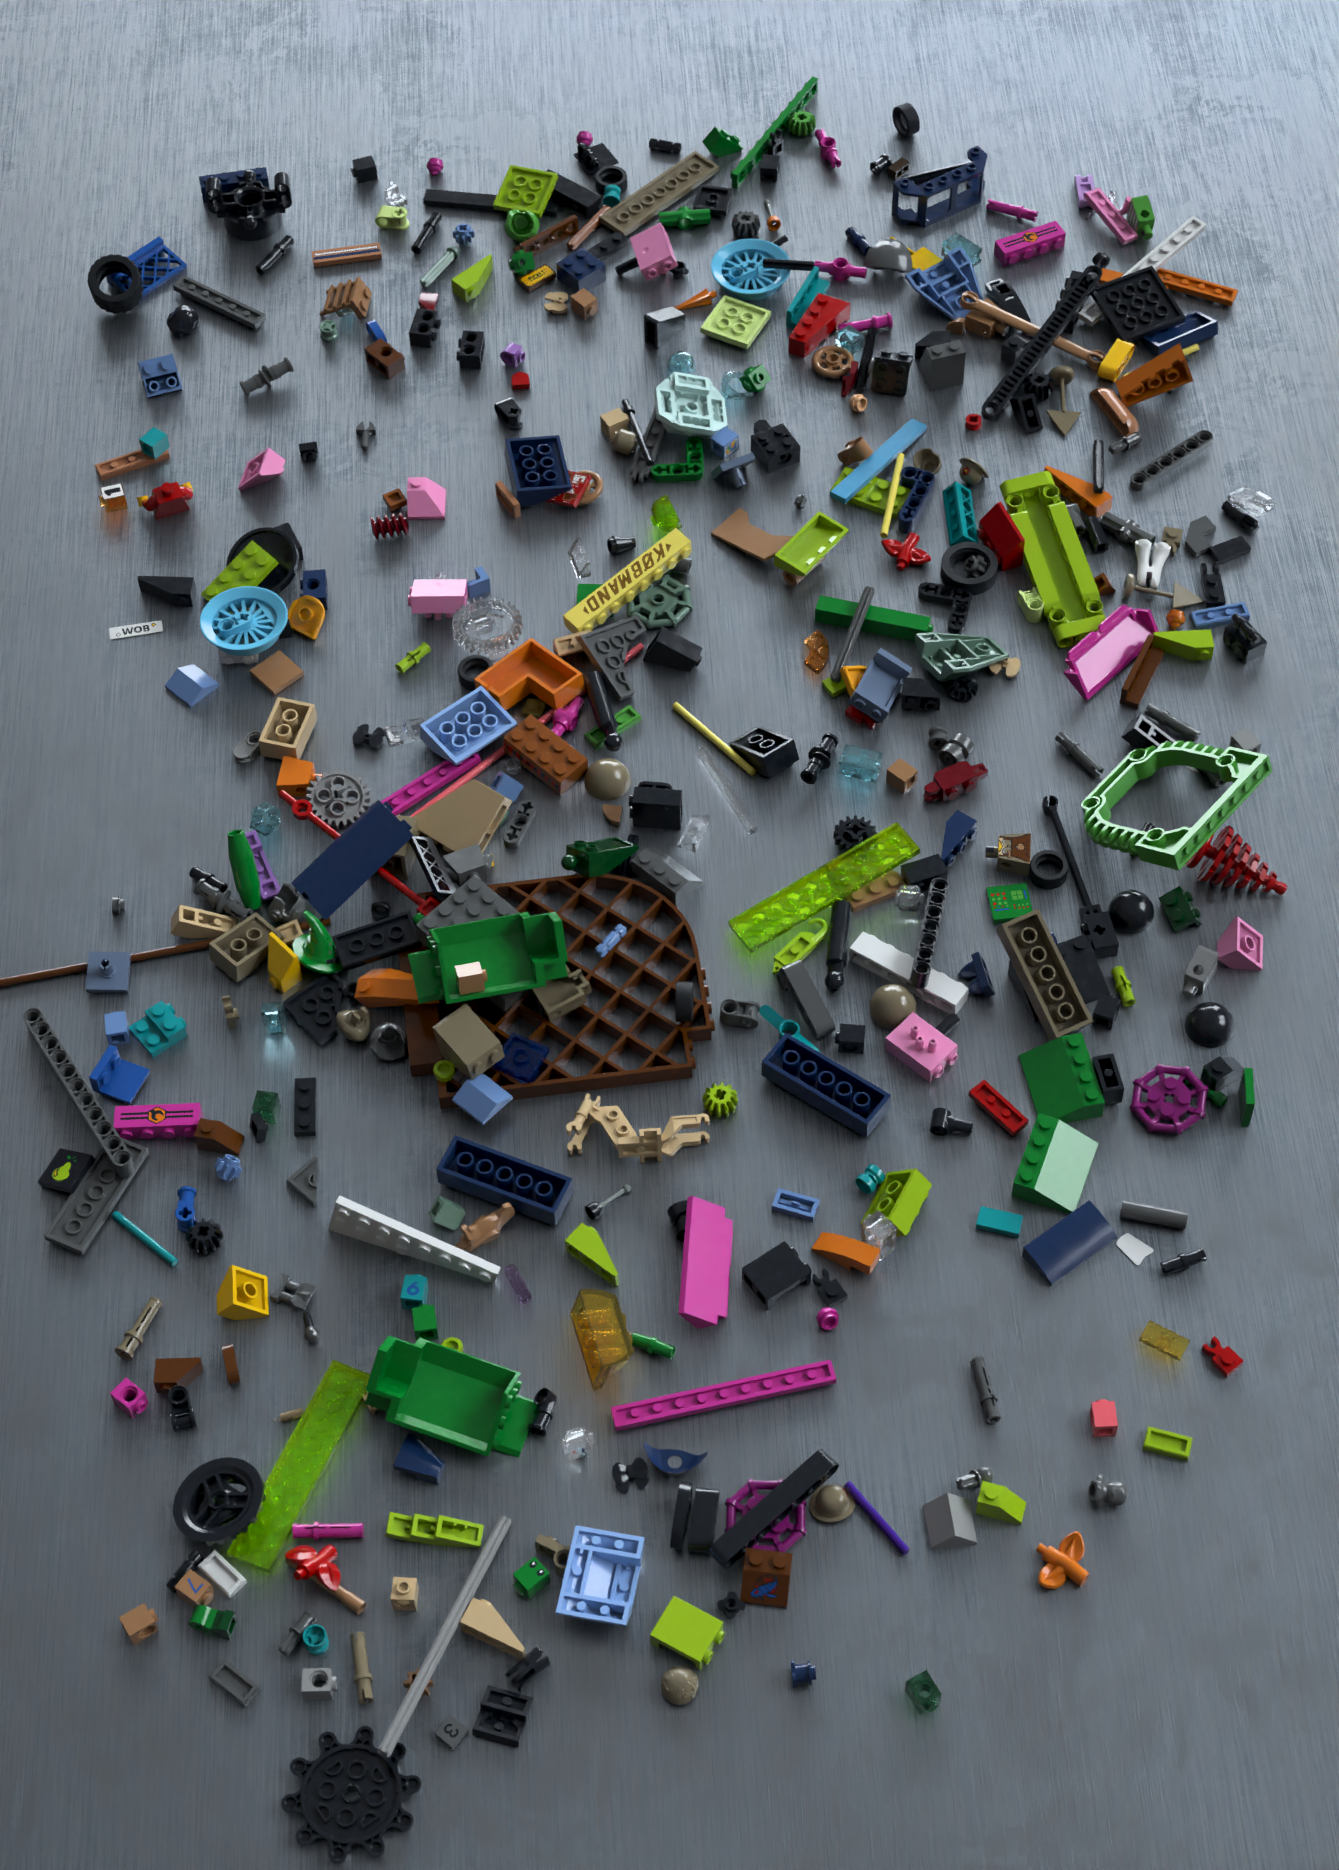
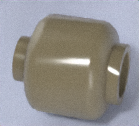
[611,429,638,455]

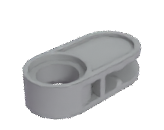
[233,731,262,764]

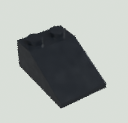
[729,725,799,778]

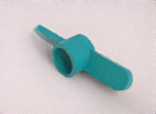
[759,1005,820,1052]

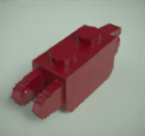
[923,761,988,803]

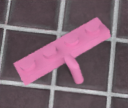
[1084,188,1138,245]

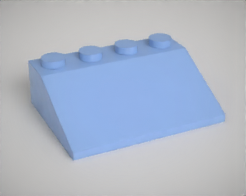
[420,686,518,765]

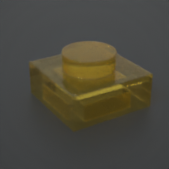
[522,698,546,720]

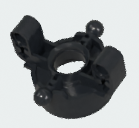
[206,170,292,241]

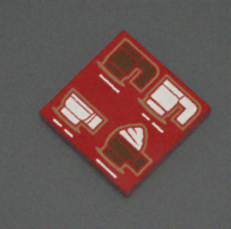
[546,471,592,508]

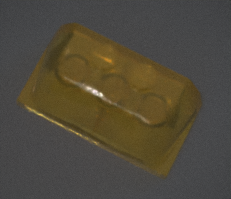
[570,1289,634,1390]

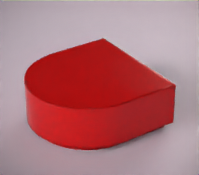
[511,372,530,390]

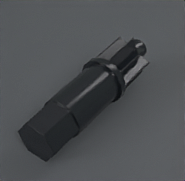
[1222,500,1259,531]

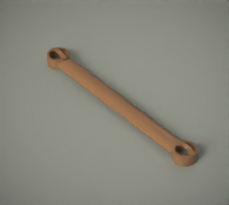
[960,291,1106,369]

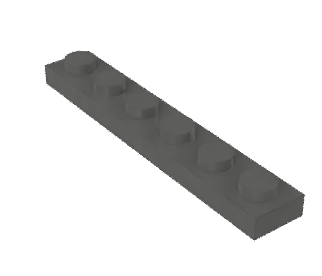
[173,275,266,330]

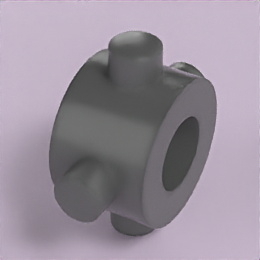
[795,494,807,509]

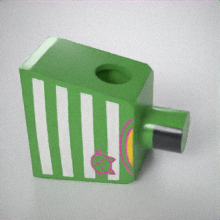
[1126,195,1155,240]

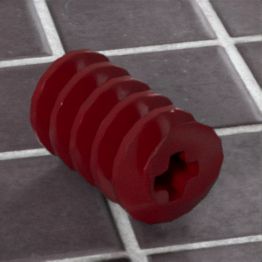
[370,512,409,539]

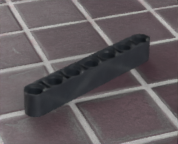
[909,878,949,989]
[708,1449,839,1569]

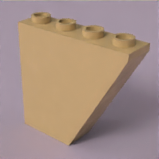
[413,779,512,854]

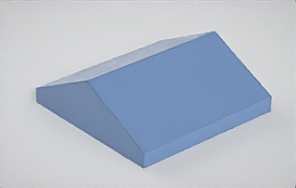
[165,664,219,708]
[452,1073,513,1125]

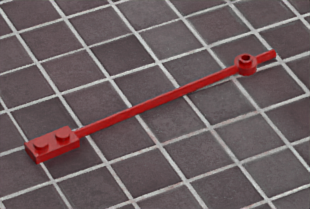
[278,790,440,916]

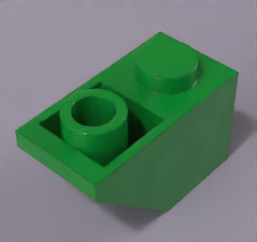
[702,127,743,157]

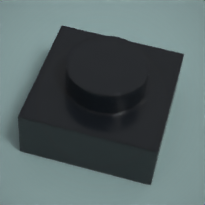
[249,1112,269,1143]

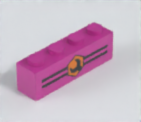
[994,221,1066,267]
[113,1103,203,1140]

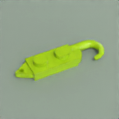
[773,918,829,975]

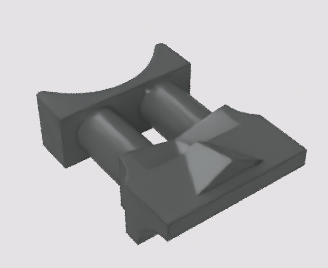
[270,1273,317,1311]

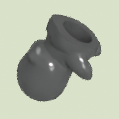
[1088,1474,1129,1508]

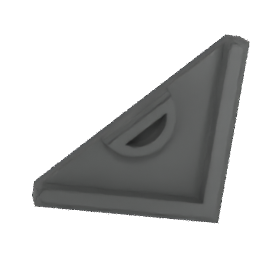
[286,1156,318,1208]

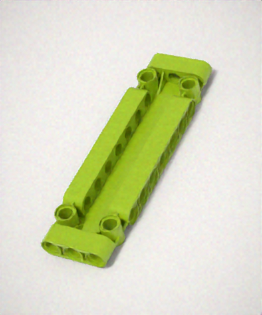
[999,471,1106,648]

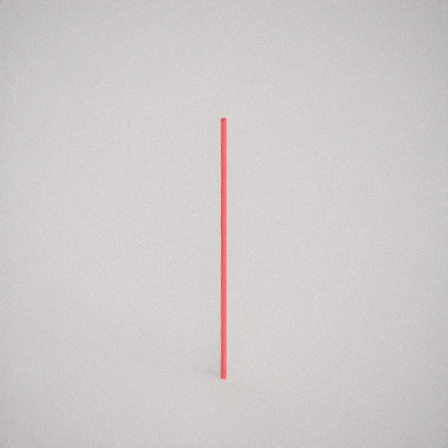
[410,643,644,817]

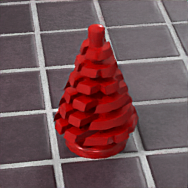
[1185,825,1287,895]

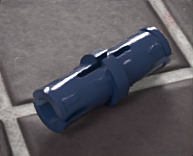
[845,226,872,255]

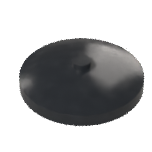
[226,527,299,594]

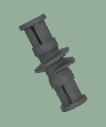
[240,357,294,396]
[193,878,253,923]

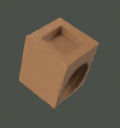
[119,1603,159,1645]

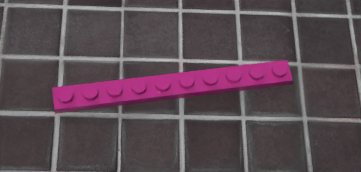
[611,1359,836,1431]

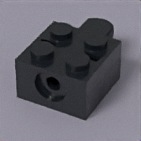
[751,420,800,474]

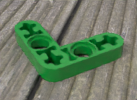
[651,436,704,482]

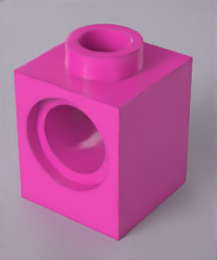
[110,1378,149,1419]

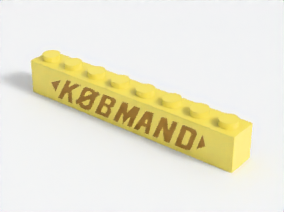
[563,528,692,634]

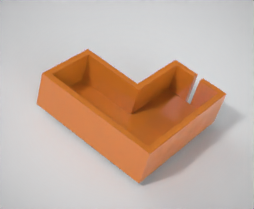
[474,638,585,711]

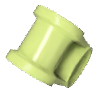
[375,205,409,230]
[1017,587,1044,623]

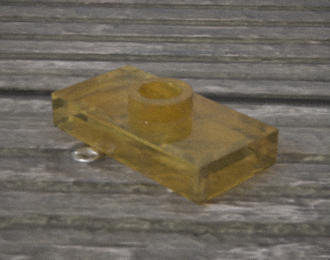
[1139,1320,1190,1361]

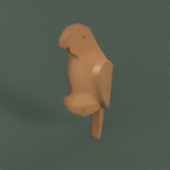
[454,1203,515,1252]

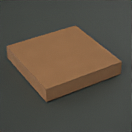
[250,650,304,696]

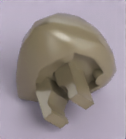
[336,1006,370,1042]

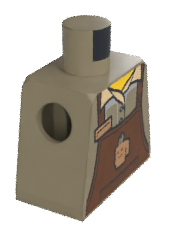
[985,833,1031,876]

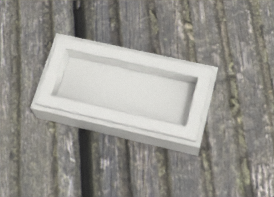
[198,1550,247,1598]

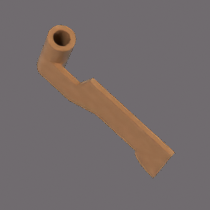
[711,508,826,586]

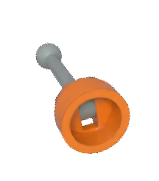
[764,200,781,231]

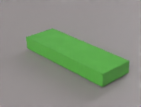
[584,705,642,750]

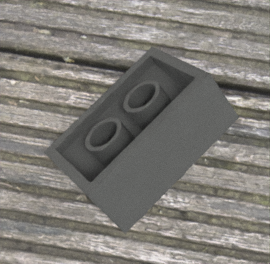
[631,848,703,907]

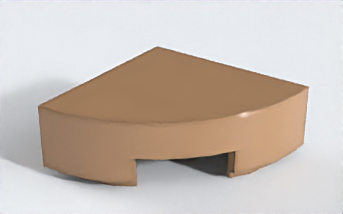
[945,318,965,335]
[603,804,623,826]

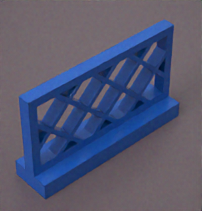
[107,236,187,298]

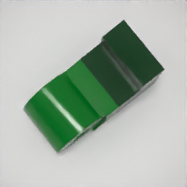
[188,1605,238,1640]

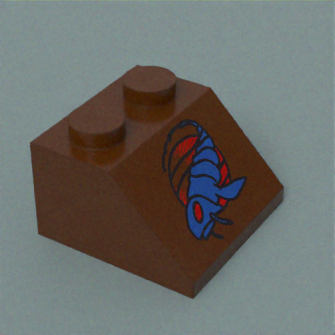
[740,1548,793,1609]

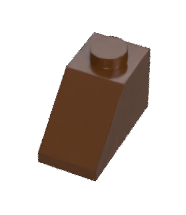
[194,1118,245,1156]
[154,1357,204,1395]

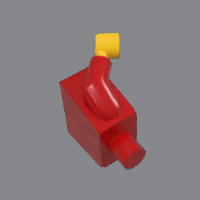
[137,481,194,520]

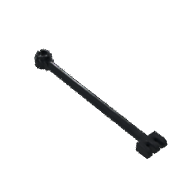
[1042,795,1102,922]

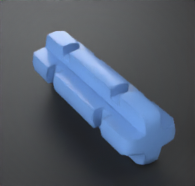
[595,924,627,957]

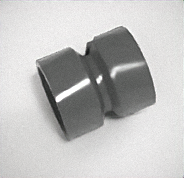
[938,733,975,767]

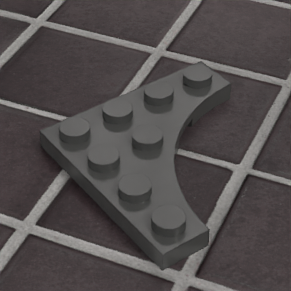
[577,615,647,701]

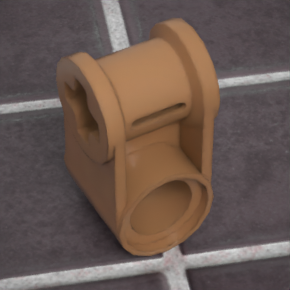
[838,436,873,465]

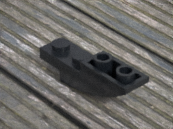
[985,278,1031,329]

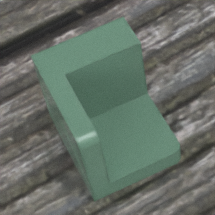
[428,1195,466,1231]

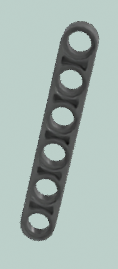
[1130,430,1213,491]

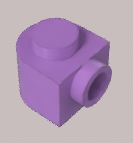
[500,343,526,368]

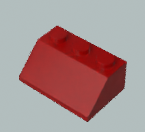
[977,502,1025,572]

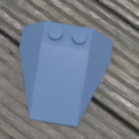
[905,246,984,320]

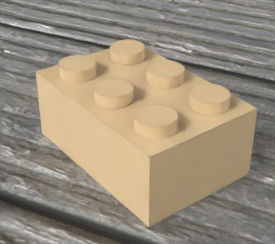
[258,697,317,760]

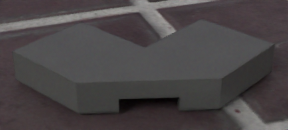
[1185,515,1216,557]

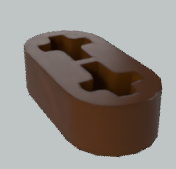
[222,1343,241,1385]

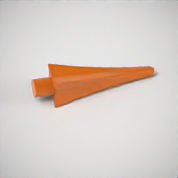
[674,288,717,310]

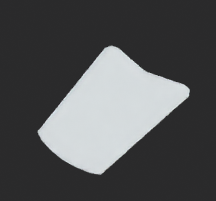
[1116,1233,1154,1265]

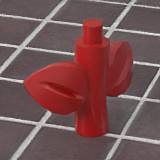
[881,532,931,571]
[285,1544,341,1592]

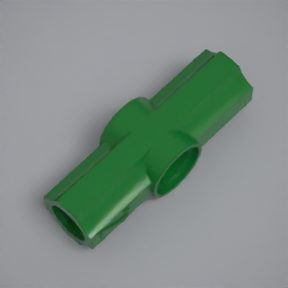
[659,206,711,230]

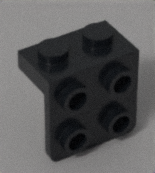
[871,349,913,396]

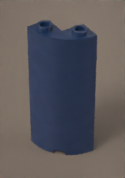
[291,800,414,920]

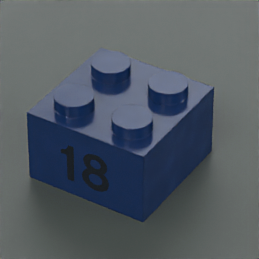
[556,247,606,293]

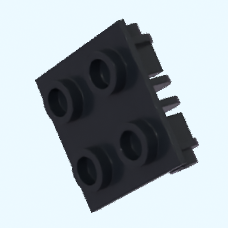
[573,143,619,175]

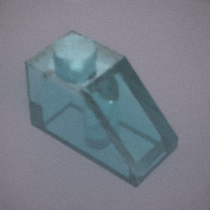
[260,1001,287,1036]

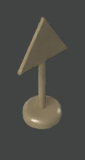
[1045,366,1081,437]
[1122,573,1205,609]

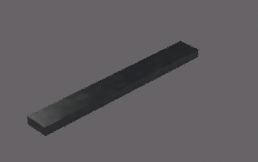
[423,189,560,216]

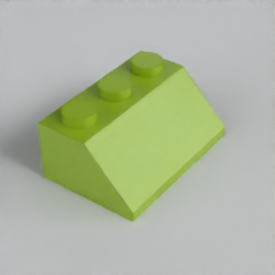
[860,1168,932,1238]

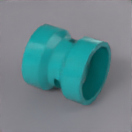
[603,184,621,208]
[855,1164,885,1194]
[303,1624,329,1656]

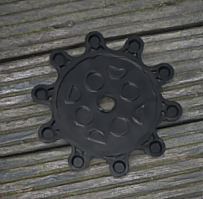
[281,1726,422,1863]

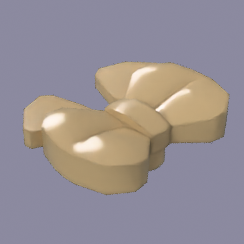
[544,292,568,314]
[989,658,1021,678]

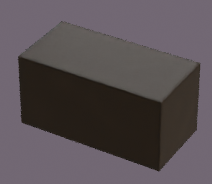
[888,157,910,181]

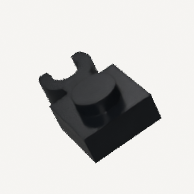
[768,128,784,156]
[812,1269,848,1308]

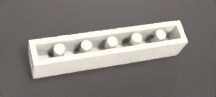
[849,931,969,1014]

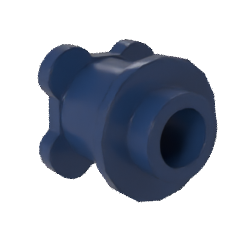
[791,1660,816,1688]

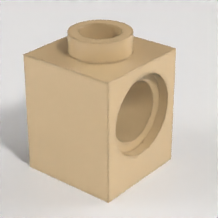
[391,1577,419,1611]

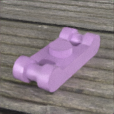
[1074,174,1094,208]

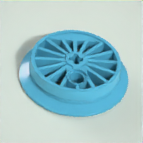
[711,239,790,301]
[200,586,288,656]

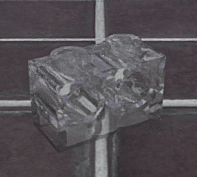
[861,1210,897,1262]

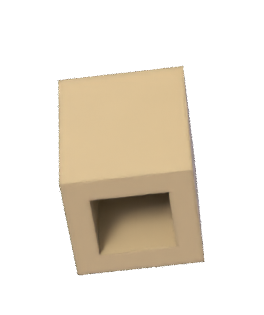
[600,408,629,439]

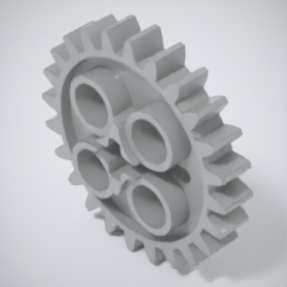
[306,768,370,830]

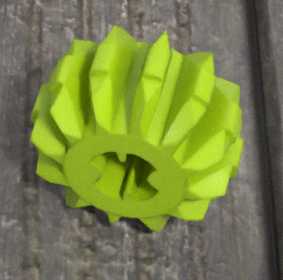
[702,1082,738,1119]

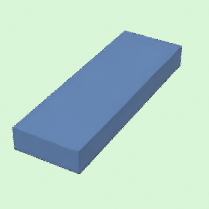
[1189,602,1250,630]

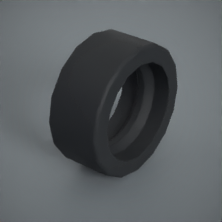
[892,103,920,137]
[595,165,628,195]
[458,655,493,691]
[1029,850,1068,889]
[675,982,693,1022]

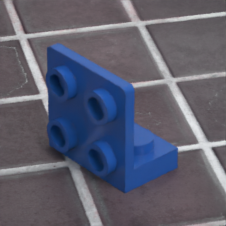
[89,1045,150,1104]

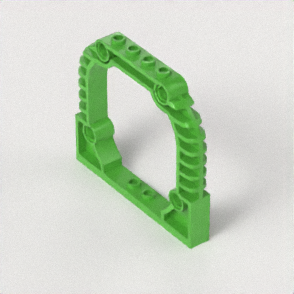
[1081,740,1273,871]

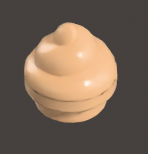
[849,394,867,412]

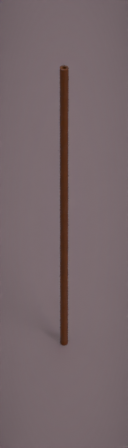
[0,917,331,987]

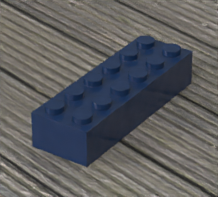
[761,1033,891,1138]
[436,1135,574,1226]

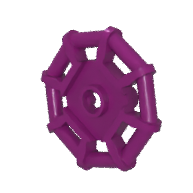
[1129,1063,1209,1135]
[724,1478,807,1552]

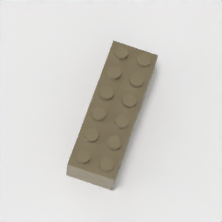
[996,909,1094,1041]

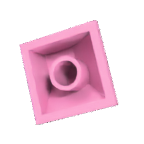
[238,448,286,491]
[407,477,446,520]
[1217,916,1263,971]

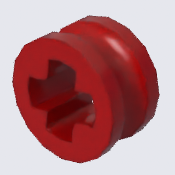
[965,414,982,431]

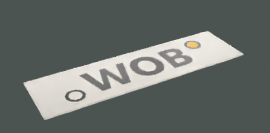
[109,620,163,639]

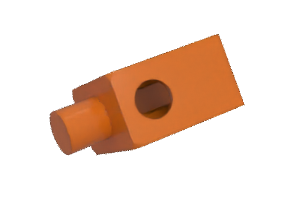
[276,756,322,798]

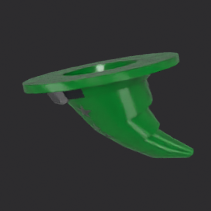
[291,910,343,974]

